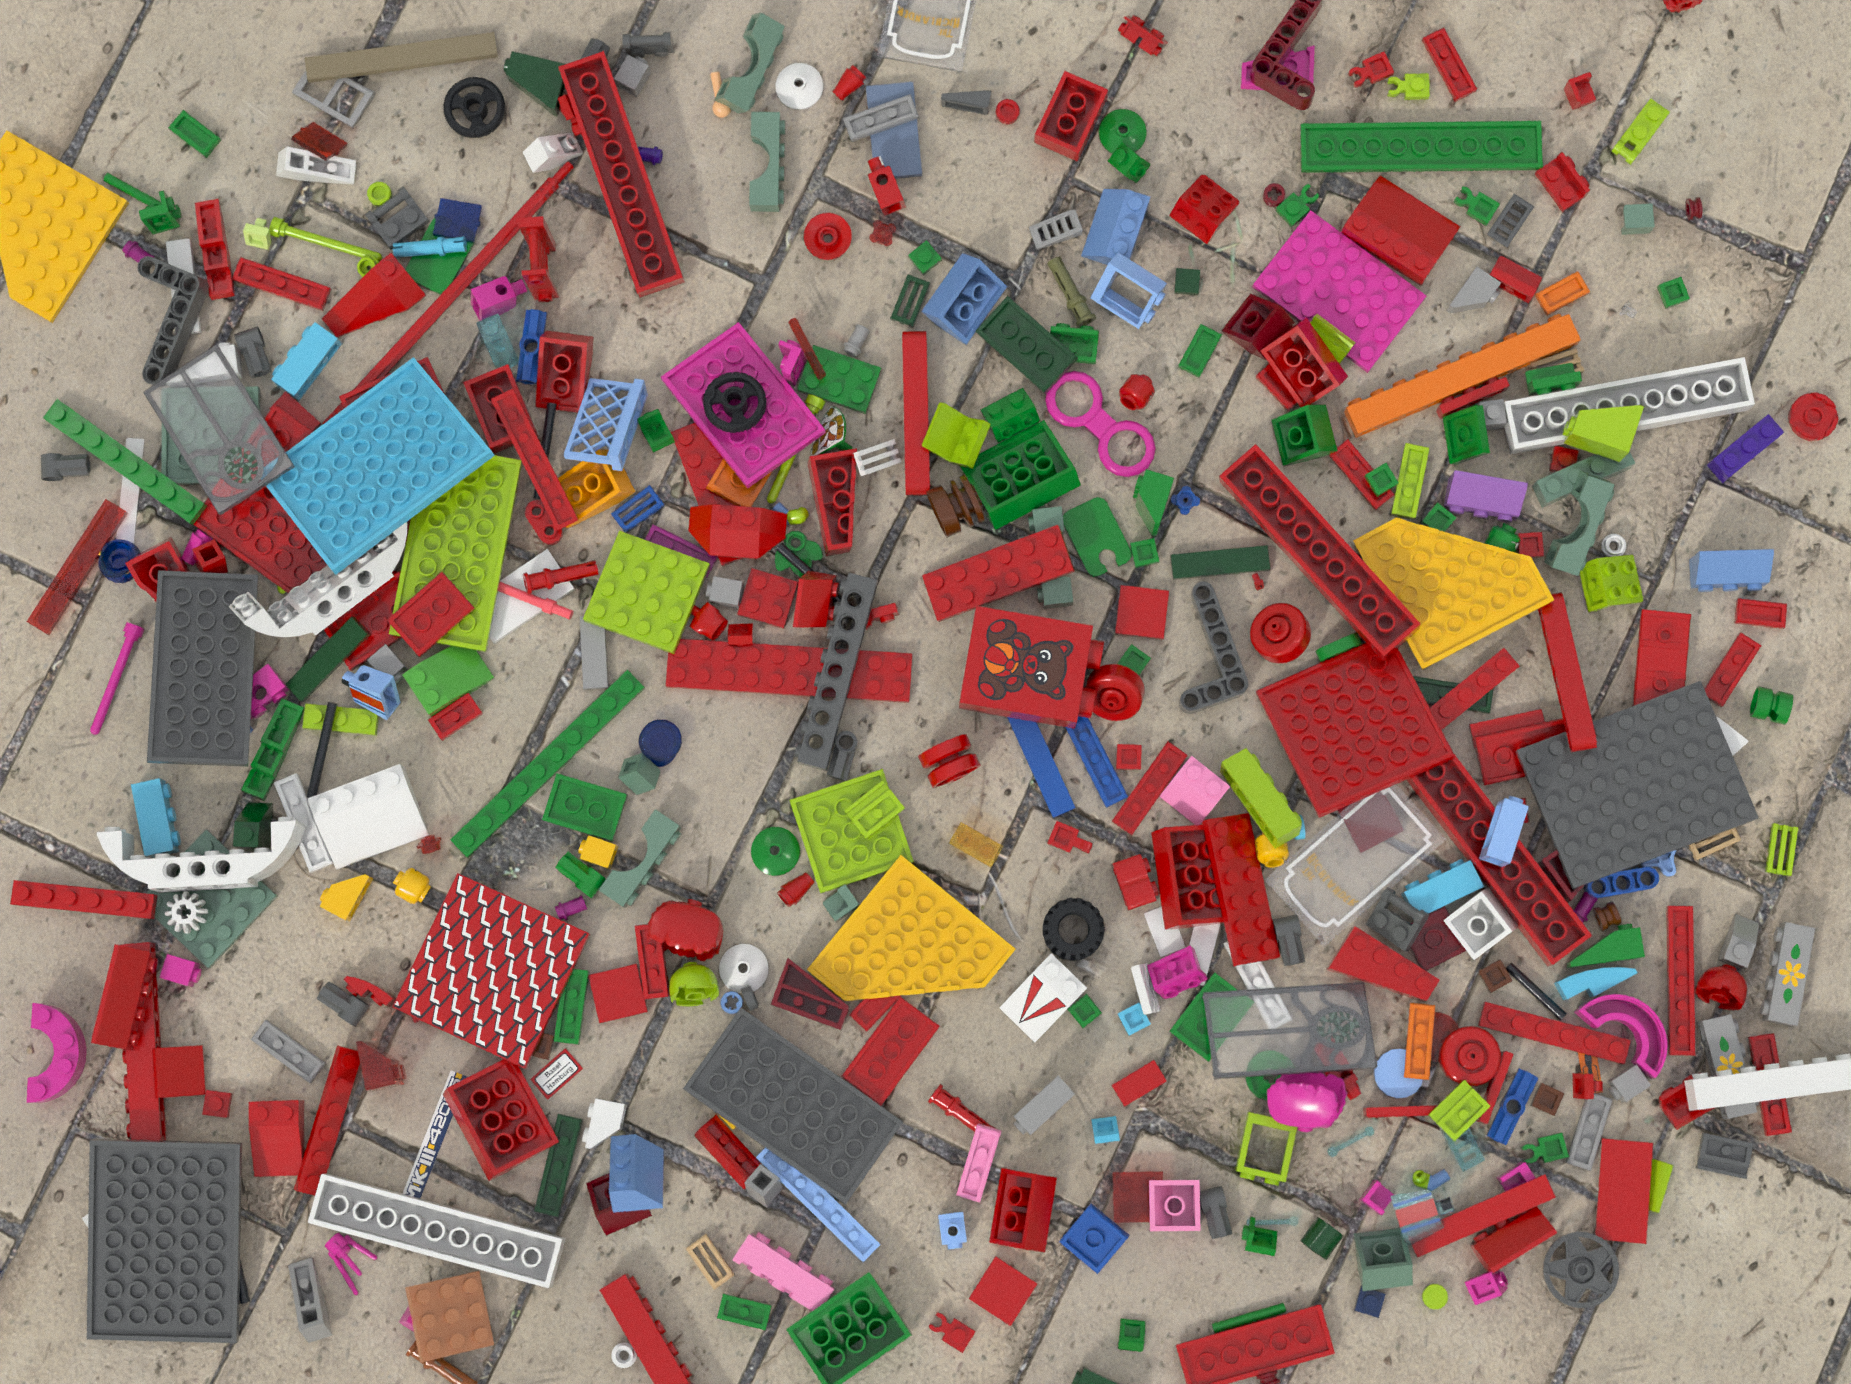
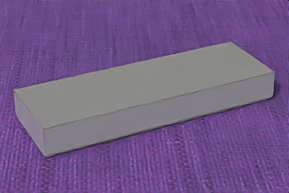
[843,94,919,142]
[580,616,609,690]
[251,1020,326,1083]
[1565,1093,1613,1171]

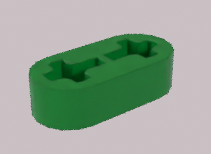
[1315,632,1363,662]

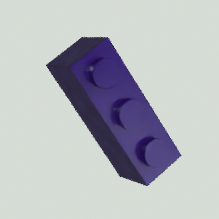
[1707,414,1785,484]

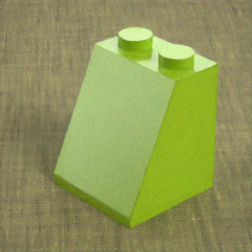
[1562,405,1644,462]

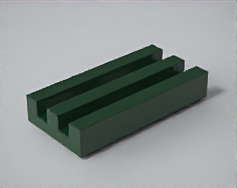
[890,274,930,328]

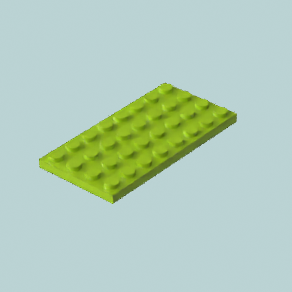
[389,456,522,652]

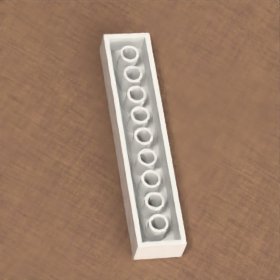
[1504,357,1755,455]
[308,1173,566,1288]

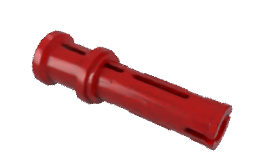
[523,560,599,594]
[927,1084,996,1132]

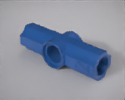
[516,309,547,385]
[1486,1068,1538,1145]

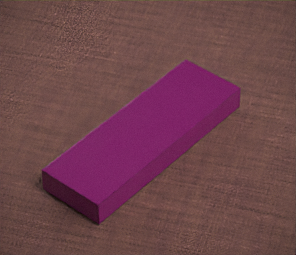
[645,524,718,578]

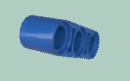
[1584,867,1659,899]

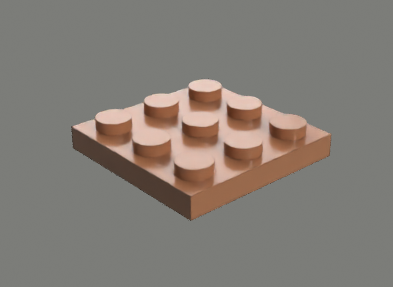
[405,1271,494,1363]

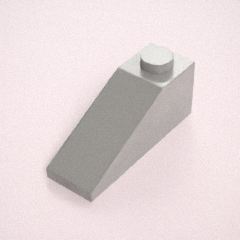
[288,1258,332,1343]

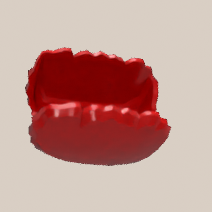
[648,899,723,962]

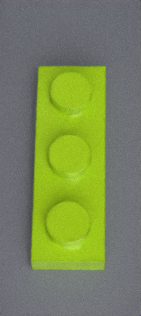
[1391,443,1429,520]
[302,703,379,736]

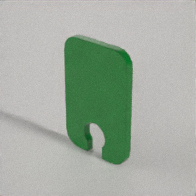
[406,216,475,294]
[1063,497,1132,577]

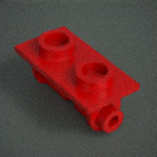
[1118,15,1168,56]

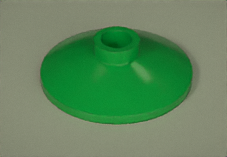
[1099,109,1147,154]
[751,827,800,876]

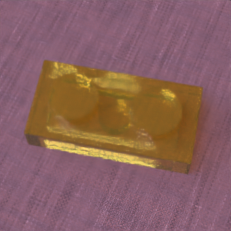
[949,822,1004,868]

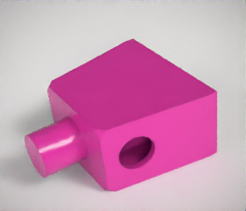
[471,276,527,325]

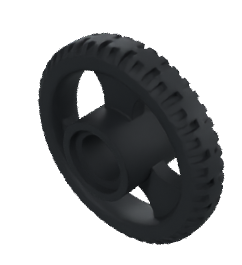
[443,77,506,138]
[703,372,766,433]

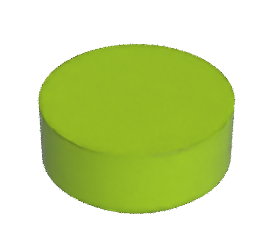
[367,182,392,207]
[1422,1284,1448,1310]

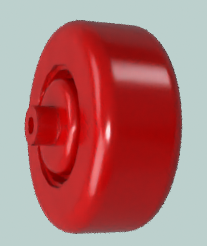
[1250,603,1311,664]
[1085,664,1145,721]
[1439,1026,1501,1087]

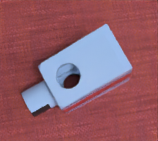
[342,665,401,720]

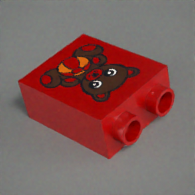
[959,606,1104,729]

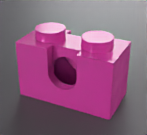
[251,664,290,719]

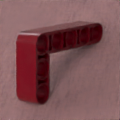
[1250,0,1323,110]

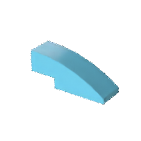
[1554,967,1637,1000]

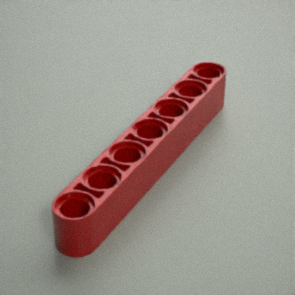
[902,331,930,495]
[1538,592,1597,752]

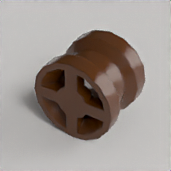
[1593,901,1622,931]

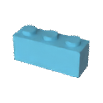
[271,322,342,401]
[131,778,181,858]
[1401,859,1484,919]

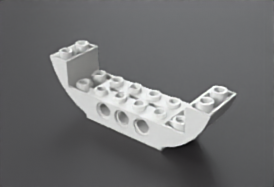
[229,522,407,637]
[97,817,305,893]

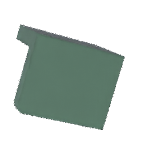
[1621,203,1655,235]
[618,753,660,795]
[823,884,859,923]

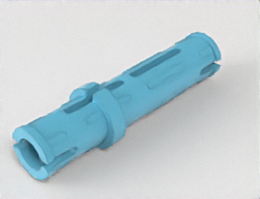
[393,236,467,258]

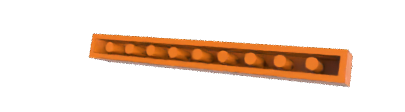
[1344,314,1581,438]

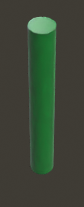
[103,173,162,205]
[1212,1302,1287,1333]

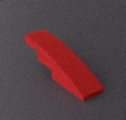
[195,199,235,300]

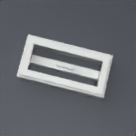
[853,439,902,476]
[1131,963,1161,1015]

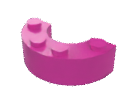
[1574,994,1667,1079]
[26,1003,87,1103]

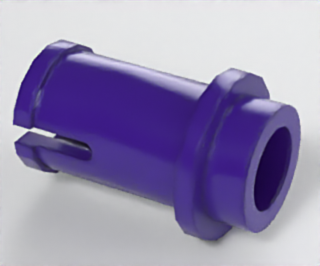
[638,146,663,165]

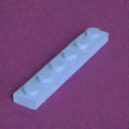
[756,1148,880,1262]

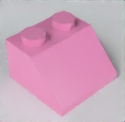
[1159,756,1230,825]
[1149,1180,1200,1231]

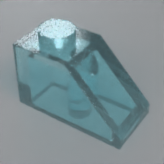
[476,314,519,369]

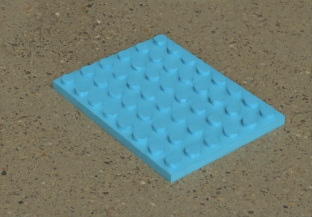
[261,357,495,575]

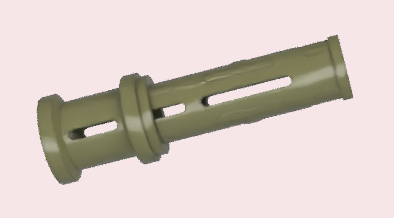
[1047,256,1097,328]

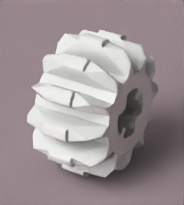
[165,891,208,934]

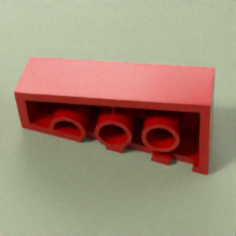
[807,448,857,556]
[1326,926,1440,1002]

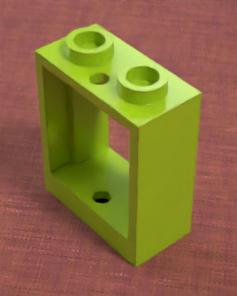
[1235,1112,1297,1186]

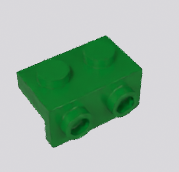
[1050,323,1099,364]
[1525,363,1582,396]
[980,388,1040,442]

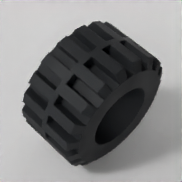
[1042,897,1105,961]

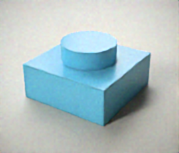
[1117,1002,1151,1036]
[1091,1116,1120,1144]

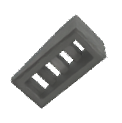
[941,90,992,115]
[1487,194,1534,247]

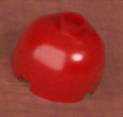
[1695,964,1748,1011]

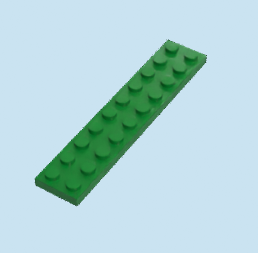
[1300,121,1543,173]

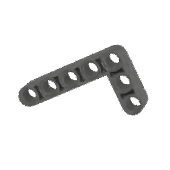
[137,256,209,388]
[1179,581,1248,714]

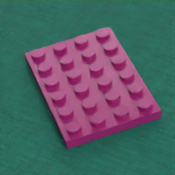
[1252,210,1426,373]
[661,322,826,489]

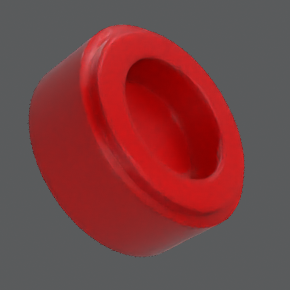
[996,99,1020,125]

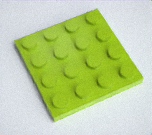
[583,531,710,654]
[789,769,914,894]

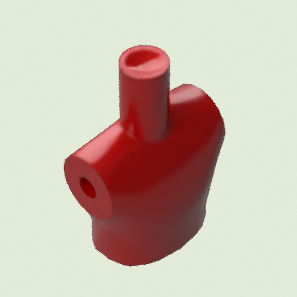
[689,602,728,640]

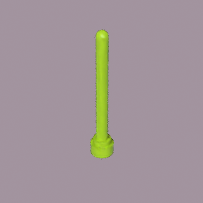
[269,217,382,262]
[767,394,825,504]

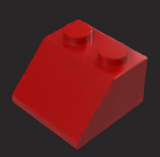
[793,571,839,628]

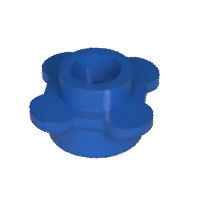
[1171,486,1200,515]

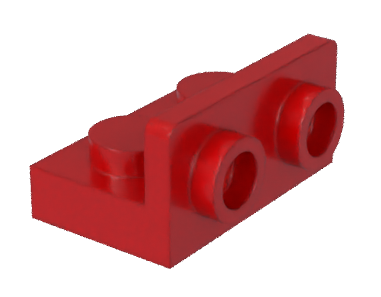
[1535,152,1590,212]

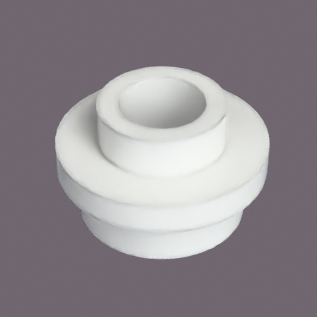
[1601,534,1626,557]
[611,1342,637,1368]

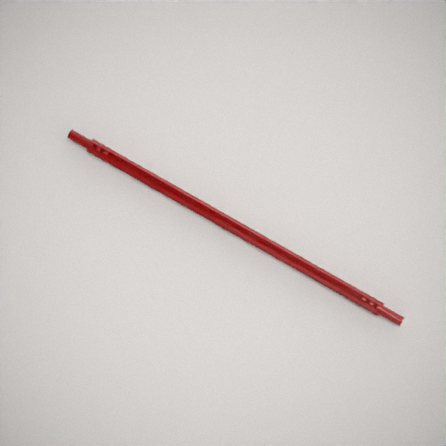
[322,161,574,424]

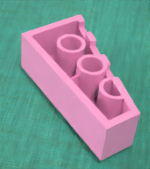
[732,1232,835,1311]

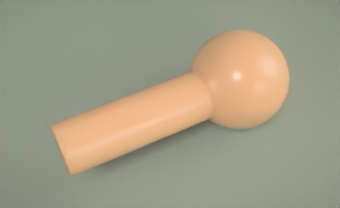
[710,72,731,118]

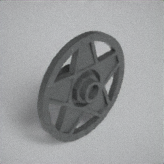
[1543,1232,1619,1308]

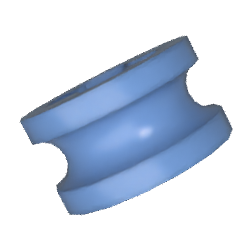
[721,991,743,1014]

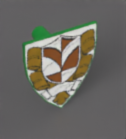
[810,406,852,456]

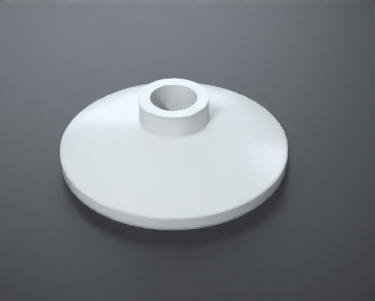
[776,63,823,110]
[719,944,769,993]

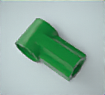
[555,851,606,899]

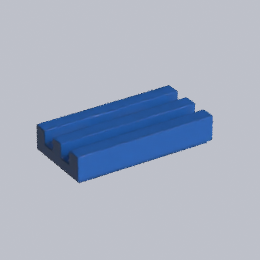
[611,485,665,533]

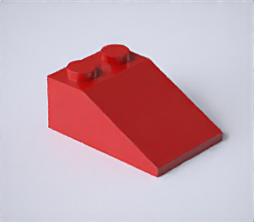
[535,331,594,413]
[249,1100,305,1177]

